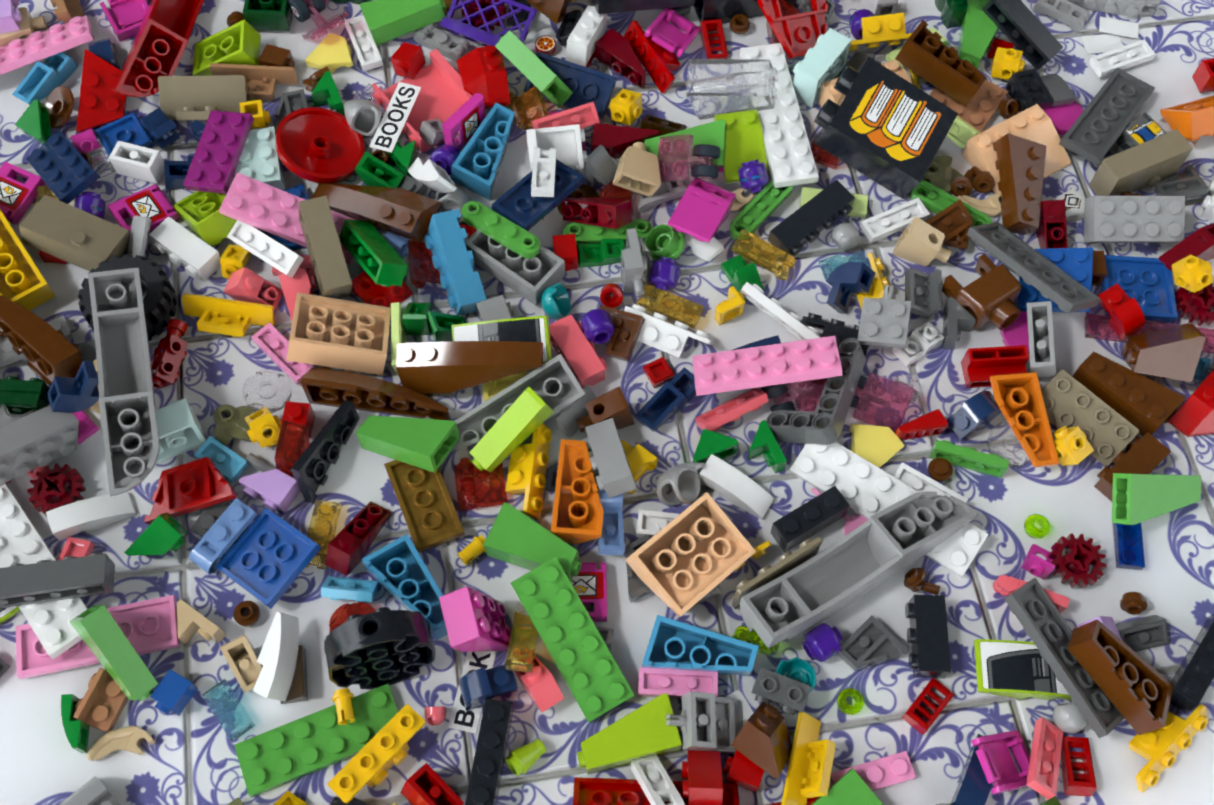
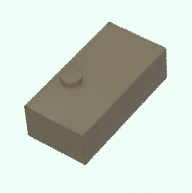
[1089,129,1193,196]
[19,195,130,271]
[298,196,352,299]

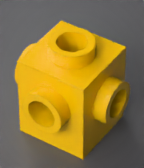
[991,47,1025,80]
[609,89,643,125]
[239,99,271,130]
[1172,255,1213,293]
[244,406,284,448]
[1053,426,1094,466]

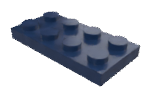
[523,51,617,119]
[26,131,100,204]
[492,159,585,231]

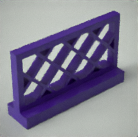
[440,0,537,53]

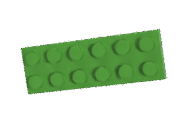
[511,557,635,722]
[234,684,398,798]

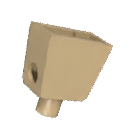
[0,7,47,47]
[613,142,661,197]
[892,216,952,266]

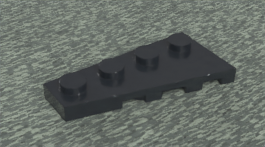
[291,400,360,504]

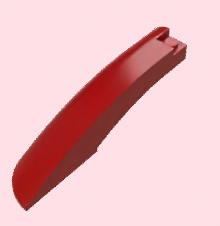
[114,0,204,98]

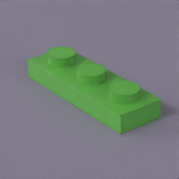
[929,440,1009,478]

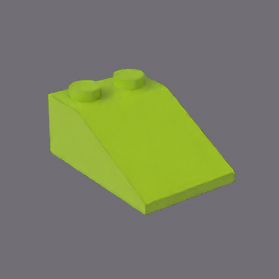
[192,19,261,76]
[714,109,769,183]
[172,191,237,246]

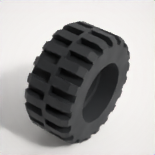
[78,254,177,342]

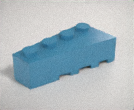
[451,103,515,200]
[424,209,487,316]
[361,534,448,640]
[642,615,759,676]

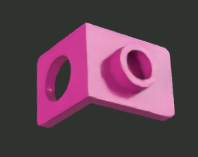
[70,129,104,161]
[1021,544,1055,580]

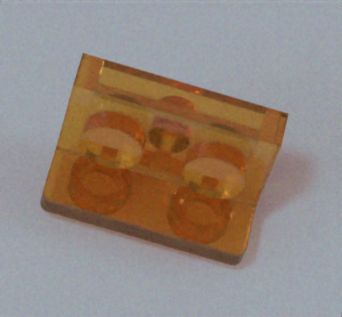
[509,86,549,131]

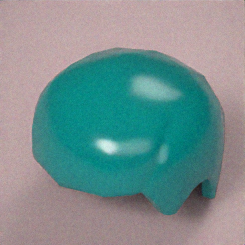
[541,283,571,320]
[776,657,817,693]

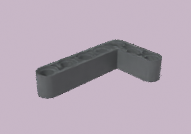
[767,338,866,445]

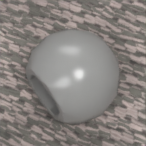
[831,223,860,251]
[1053,702,1087,734]

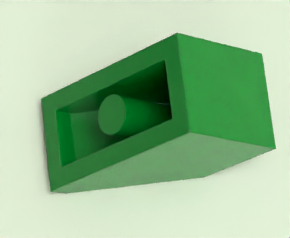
[124,512,189,556]

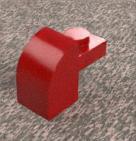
[1097,283,1145,342]

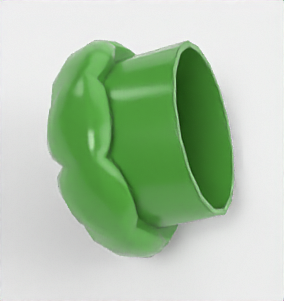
[645,224,686,261]

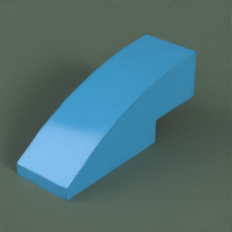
[12,52,78,105]

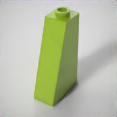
[469,387,554,473]
[577,693,682,775]

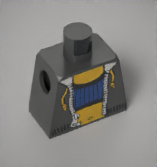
[1115,112,1166,154]

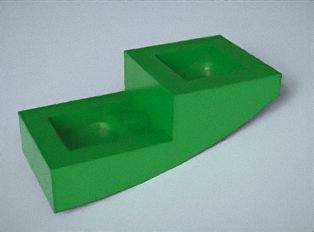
[577,239,625,267]
[61,694,90,753]

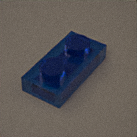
[1113,523,1145,570]

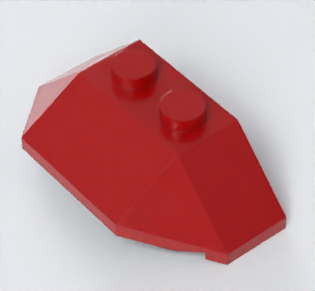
[456,45,510,108]
[1168,369,1214,437]

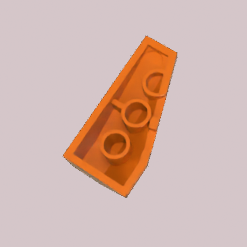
[990,372,1059,468]
[551,439,604,544]

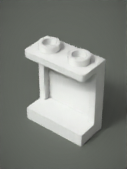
[526,124,587,172]

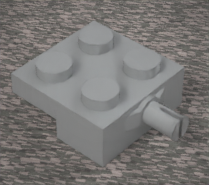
[621,228,647,296]
[858,285,911,349]
[665,691,736,754]

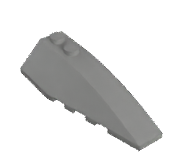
[451,354,586,452]

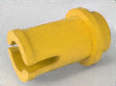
[457,535,486,566]
[332,688,356,725]

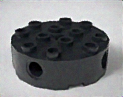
[324,607,436,689]

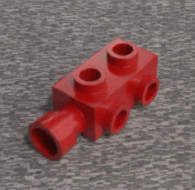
[151,319,188,389]

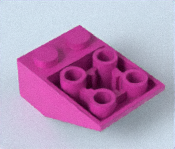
[667,177,736,243]
[439,586,512,652]

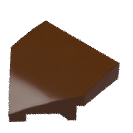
[926,199,973,249]

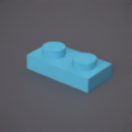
[194,436,249,484]
[321,576,378,603]

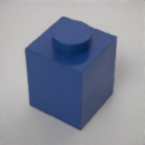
[150,669,198,716]

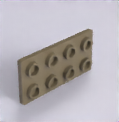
[158,75,247,120]
[1041,369,1139,466]
[732,536,823,609]

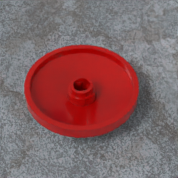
[275,107,365,183]

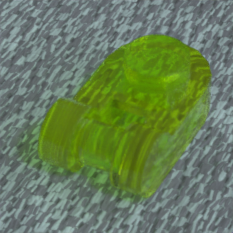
[732,626,780,655]

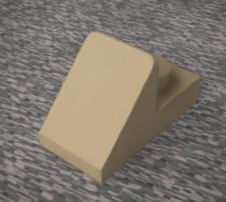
[177,599,226,645]
[220,634,262,693]

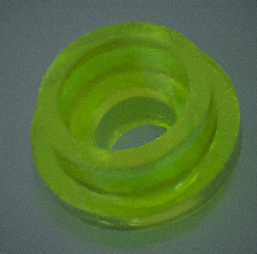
[1024,514,1050,539]
[837,688,864,715]

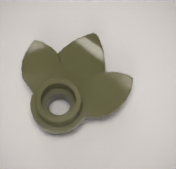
[923,155,963,193]
[214,404,256,446]

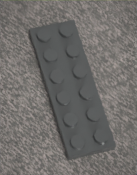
[1059,68,1155,166]
[966,222,1100,313]
[1004,578,1124,738]

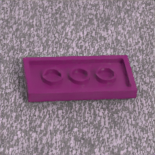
[183,110,254,194]

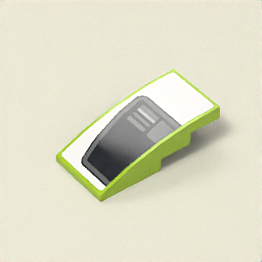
[451,316,552,364]
[974,639,1072,701]

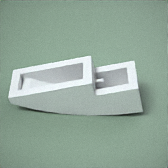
[407,157,457,193]
[699,454,774,520]
[46,492,136,541]
[253,612,299,701]

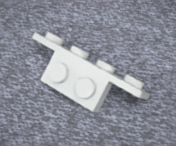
[624,303,714,358]

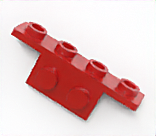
[624,21,681,94]

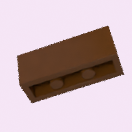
[1094,432,1171,502]

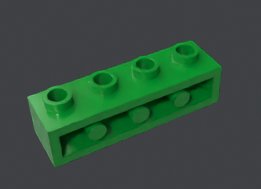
[340,219,408,287]

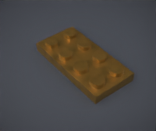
[384,460,465,553]

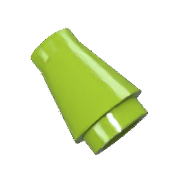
[505,738,546,776]

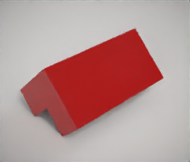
[961,345,1029,388]

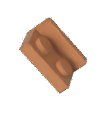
[73,668,129,733]

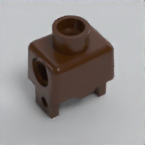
[942,254,1022,330]

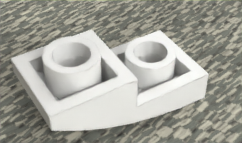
[683,232,724,262]
[891,322,945,367]

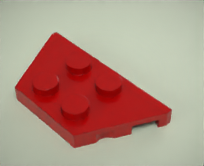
[76,50,127,133]
[144,457,237,525]

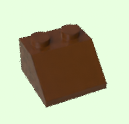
[731,702,792,779]

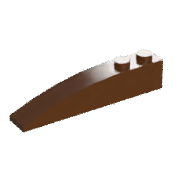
[311,183,441,243]
[0,296,82,386]
[396,341,543,394]
[300,367,451,420]

